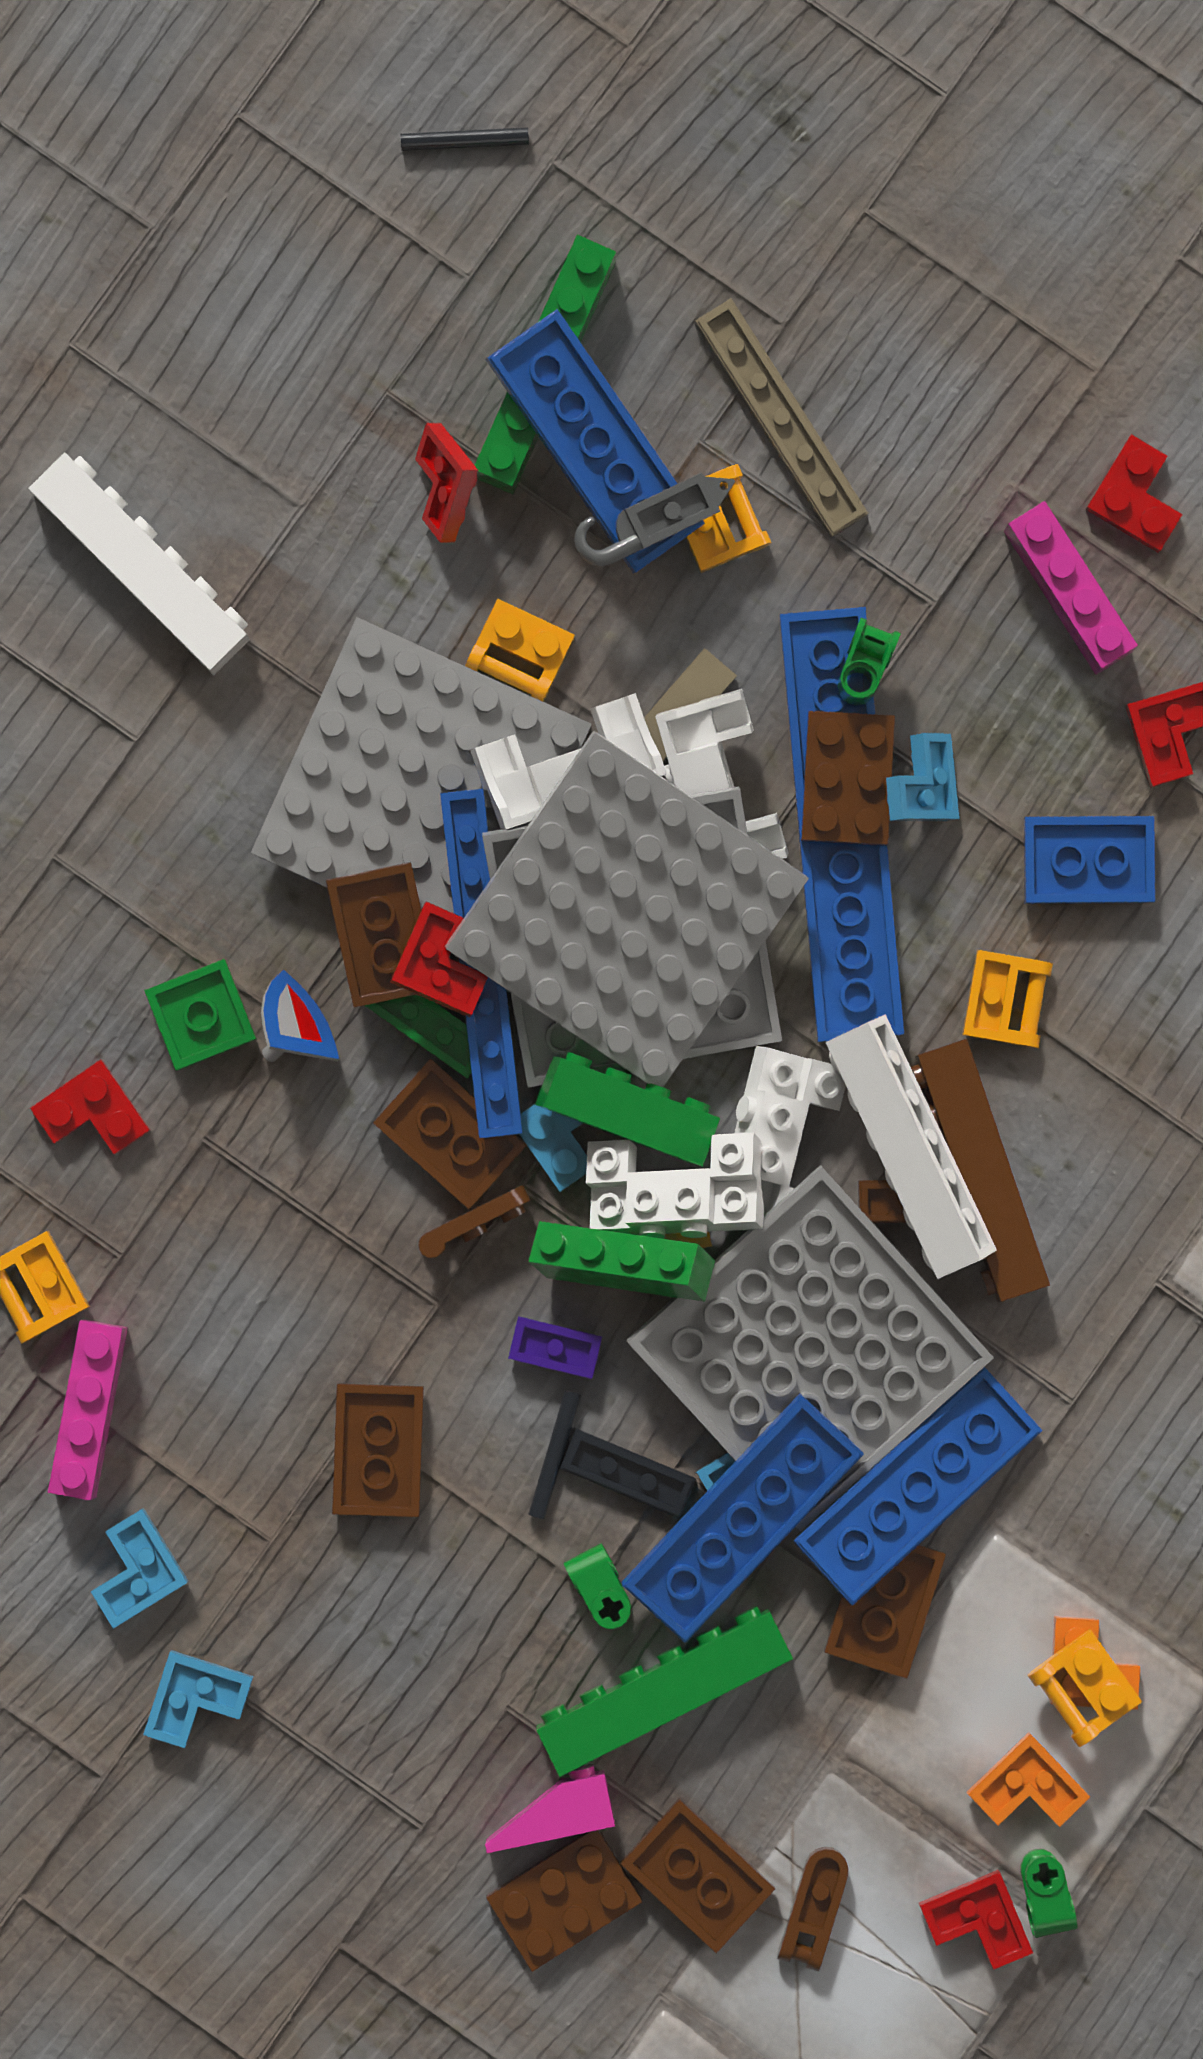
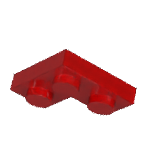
[415,423,478,543]
[1085,434,1183,553]
[1125,682,1203,788]
[390,901,488,1018]
[30,1059,151,1155]
[919,1870,1033,1970]

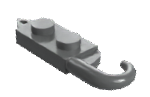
[574,472,735,566]

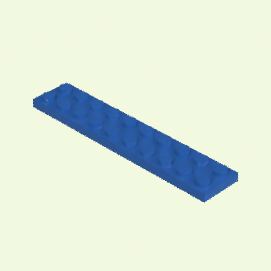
[779,607,904,1043]

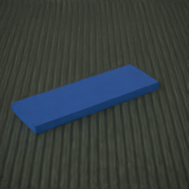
[485,309,705,574]
[793,1367,1043,1606]
[621,1393,864,1643]

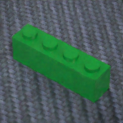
[535,1052,720,1167]
[528,1221,715,1302]

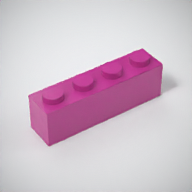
[1004,501,1138,675]
[48,1320,128,1500]

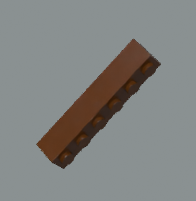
[911,1039,1050,1302]

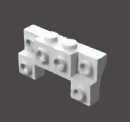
[655,689,789,859]
[470,693,667,830]
[734,1046,846,1215]
[586,1133,764,1239]

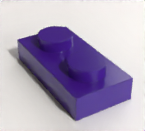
[508,1316,602,1379]

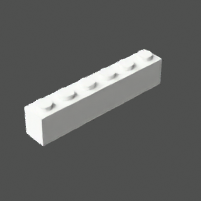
[28,452,250,676]
[826,1014,997,1279]

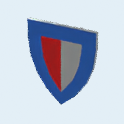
[261,970,339,1062]

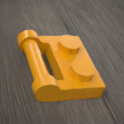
[686,464,772,573]
[465,598,575,702]
[962,950,1053,1049]
[0,1231,90,1344]
[1027,1629,1142,1747]

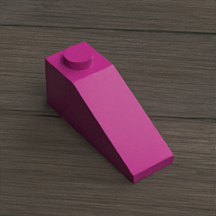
[485,1765,615,1853]

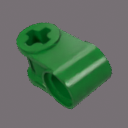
[838,618,901,706]
[563,1543,632,1629]
[1020,1849,1078,1938]

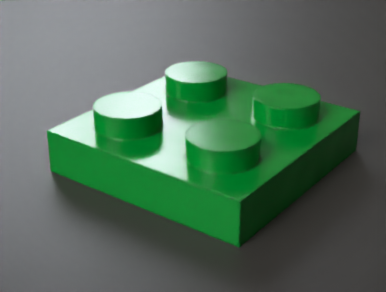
[144,959,257,1071]

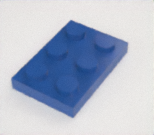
[1024,816,1155,904]

